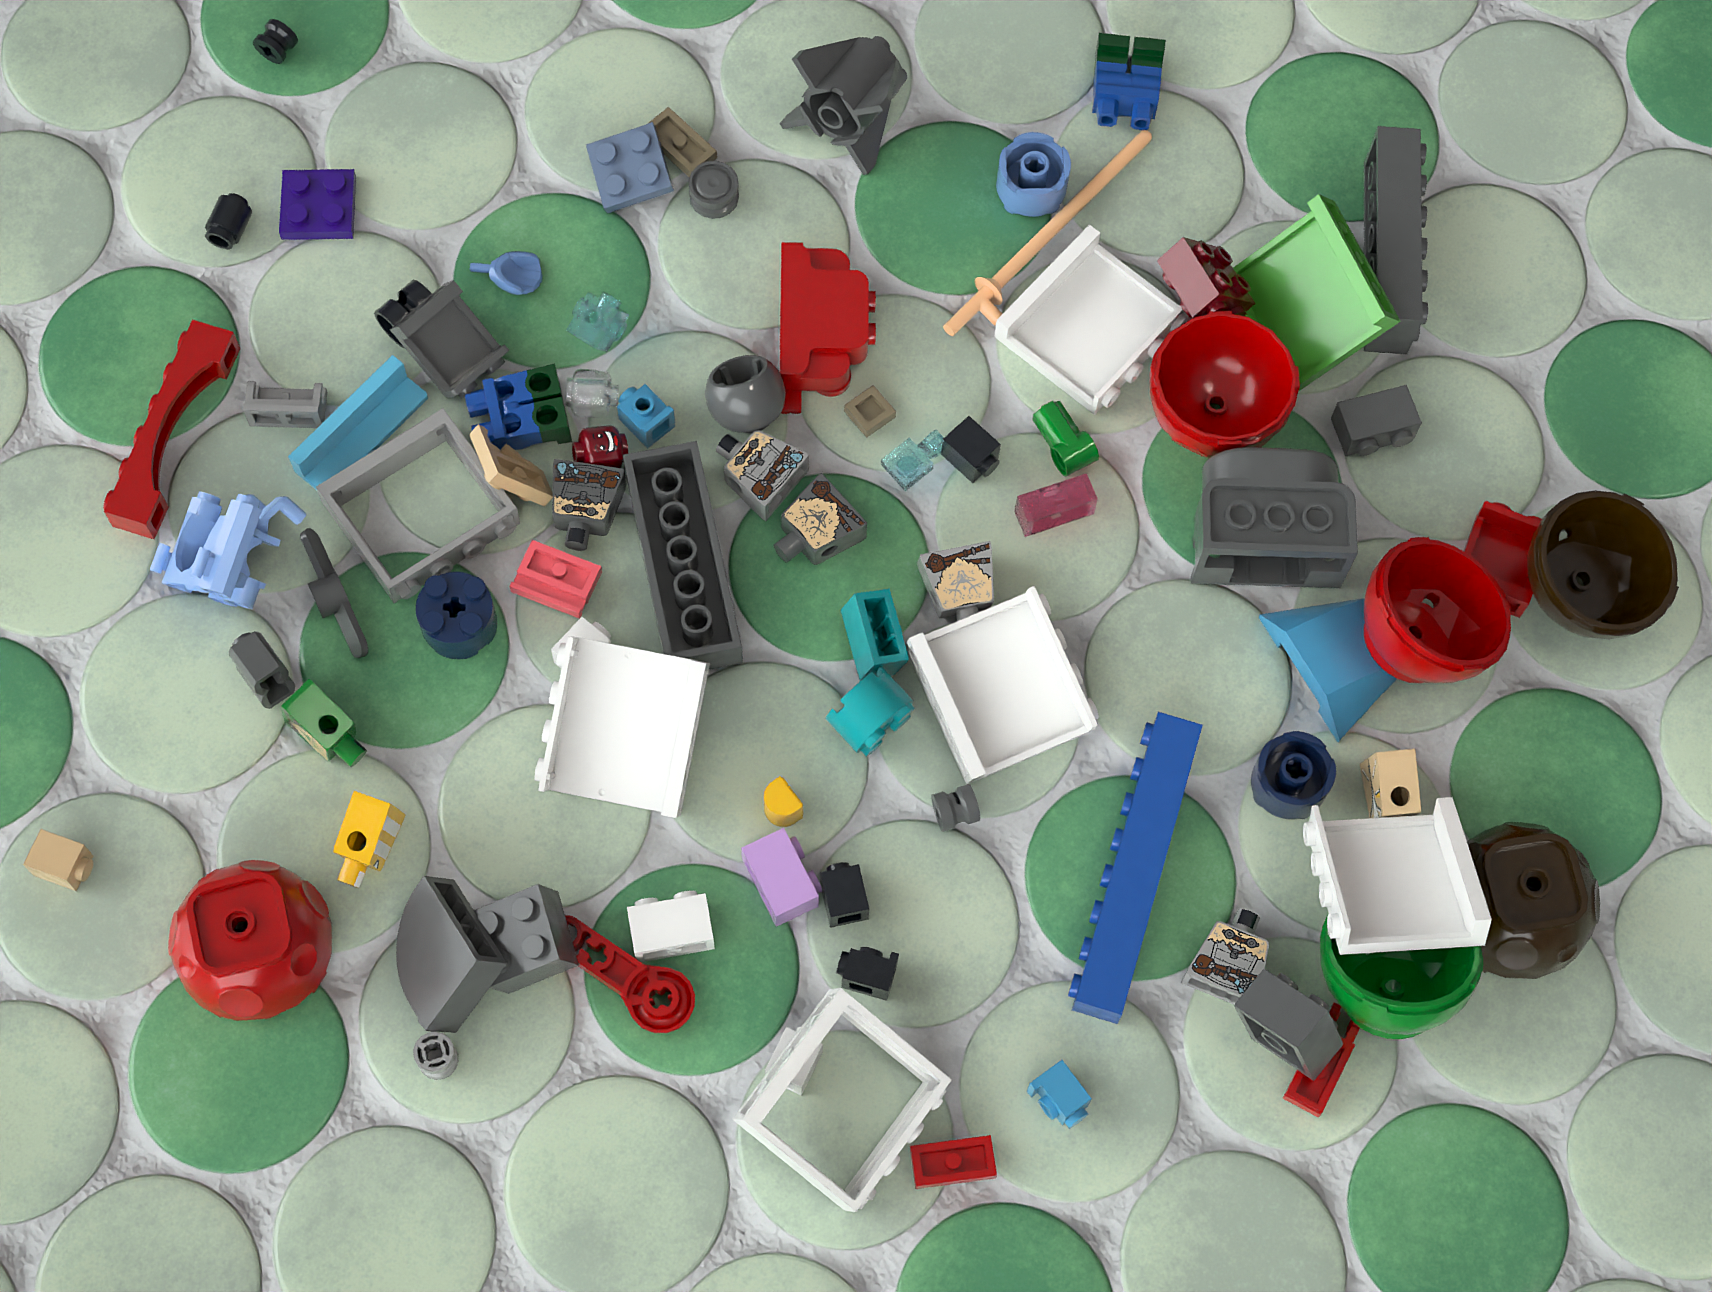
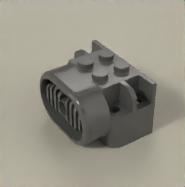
[1191,447,1358,588]

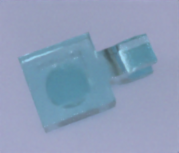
[881,430,944,491]

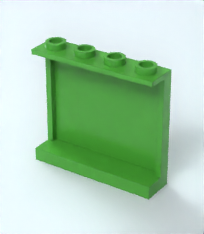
[1233,194,1401,392]

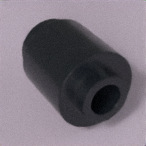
[205,193,252,250]

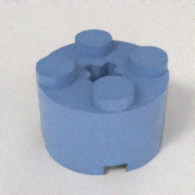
[996,132,1071,217]

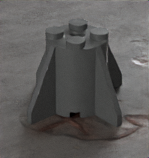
[779,36,907,175]

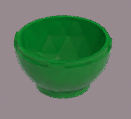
[1320,915,1484,1039]

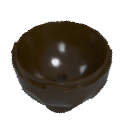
[1467,822,1600,979]

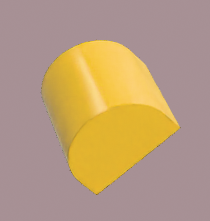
[764,776,803,827]

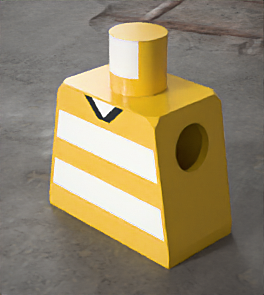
[333,791,406,888]

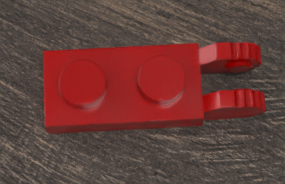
[1283,1002,1360,1118]

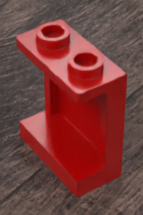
[1463,501,1542,618]

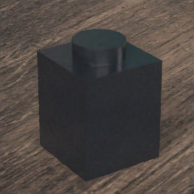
[941,416,1001,483]
[820,862,869,928]

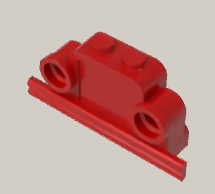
[780,242,876,414]

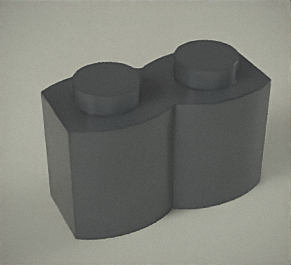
[229,631,295,709]

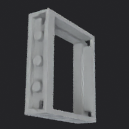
[316,408,520,603]

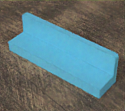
[288,355,428,490]

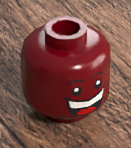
[572,425,629,468]

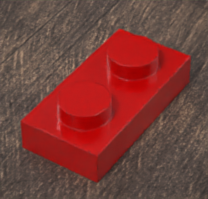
[910,1135,997,1189]

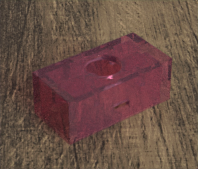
[1014,473,1098,537]

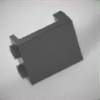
[390,280,509,398]

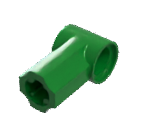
[1032,401,1099,477]

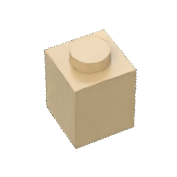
[23,829,93,891]

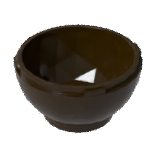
[1527,490,1679,639]

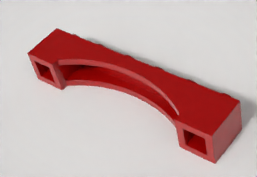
[103,319,241,539]

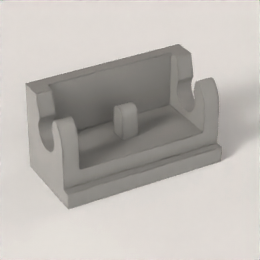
[243,381,327,428]

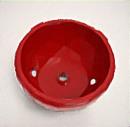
[1364,537,1511,683]

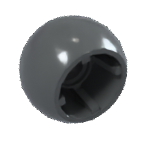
[705,355,786,433]

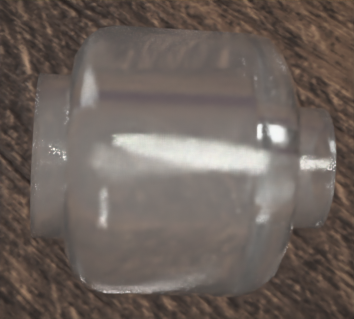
[565,369,619,419]

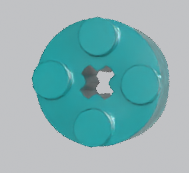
[825,666,915,757]

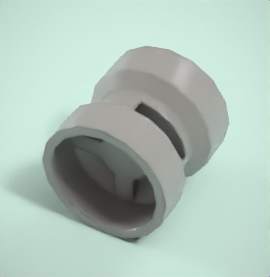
[413,1032,459,1080]

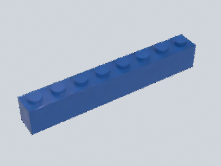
[1068,712,1203,1024]

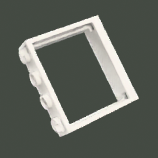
[733,988,952,1212]

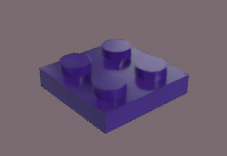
[279,169,356,240]

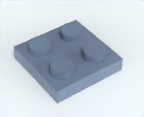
[586,122,674,214]

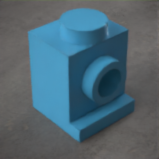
[617,384,675,449]
[1027,1060,1092,1129]

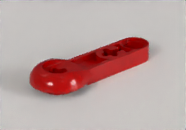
[565,915,695,1033]

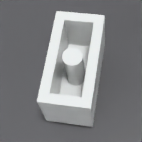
[627,891,715,962]

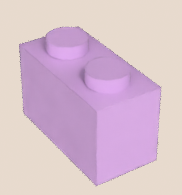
[741,828,822,927]

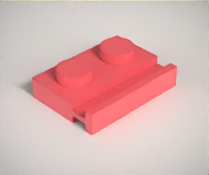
[509,540,602,619]

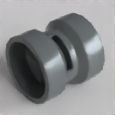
[931,784,980,832]

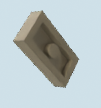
[649,107,717,177]

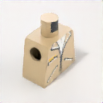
[1360,749,1421,818]

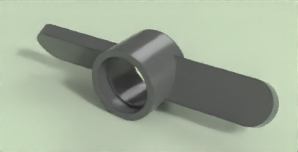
[300,528,368,658]

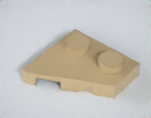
[469,424,553,507]

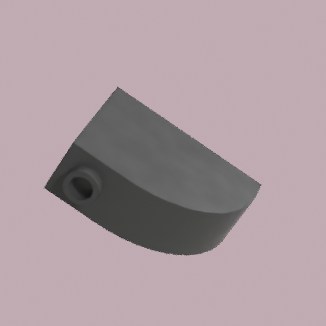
[396,876,507,1033]

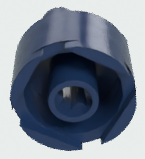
[416,572,497,659]
[1251,731,1336,819]

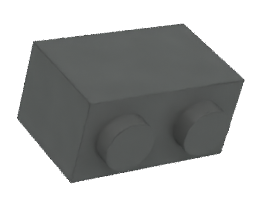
[1331,385,1422,457]

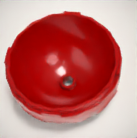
[1149,311,1300,458]
[168,860,332,1021]

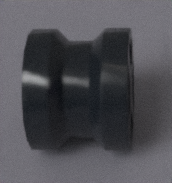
[253,19,298,64]

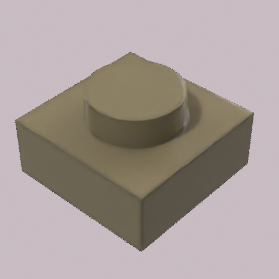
[844,385,896,438]

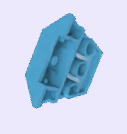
[1259,598,1397,742]

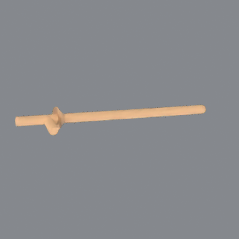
[943,130,1152,336]

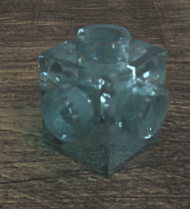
[566,291,629,352]

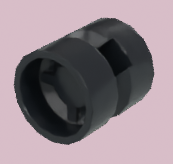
[374,279,432,348]

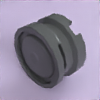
[688,161,739,219]

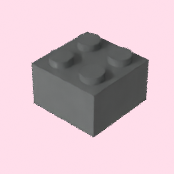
[474,884,579,994]
[1234,969,1343,1081]

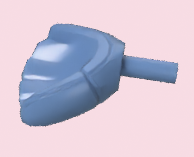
[470,251,543,295]

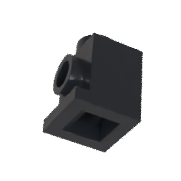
[836,947,899,1001]

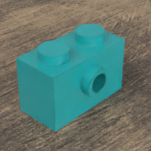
[841,589,909,681]

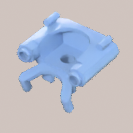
[150,491,306,609]

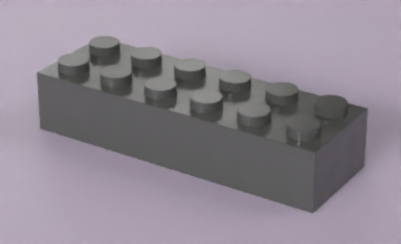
[1364,126,1428,354]
[623,441,743,670]

